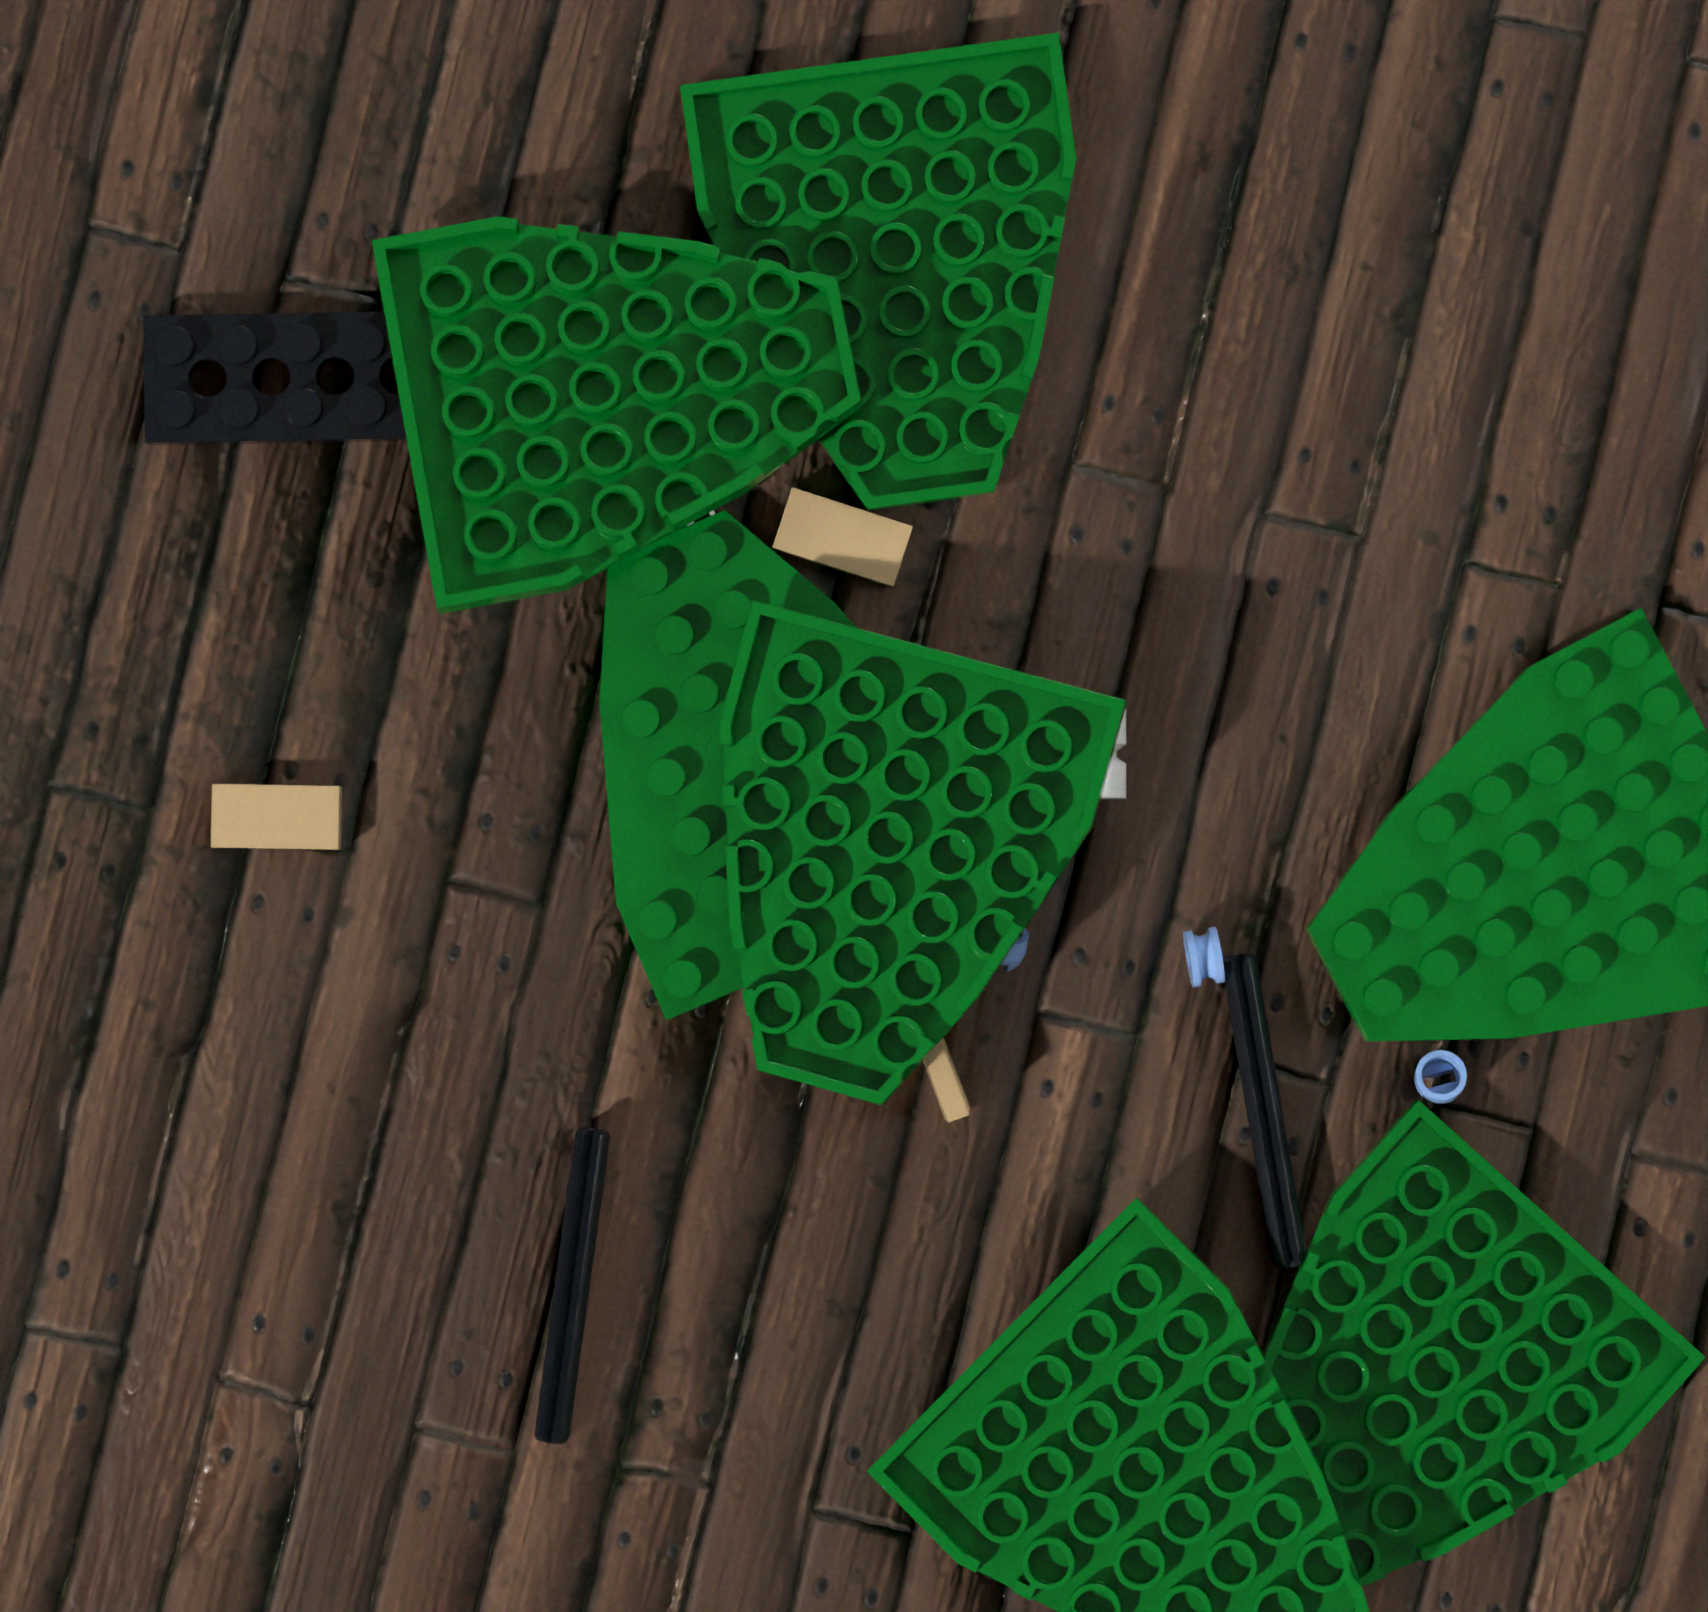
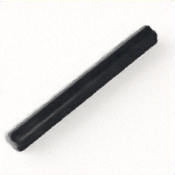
[1223,953,1307,1268]
[534,1127,610,1444]

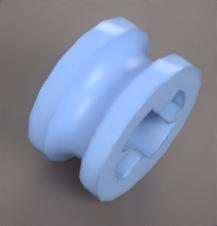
[1183,926,1225,987]

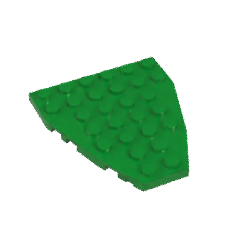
[680,32,1076,511]
[372,216,861,614]
[599,510,857,1021]
[719,600,1127,1105]
[1305,608,1708,1042]
[1262,1099,1706,1586]
[866,1197,1370,1612]

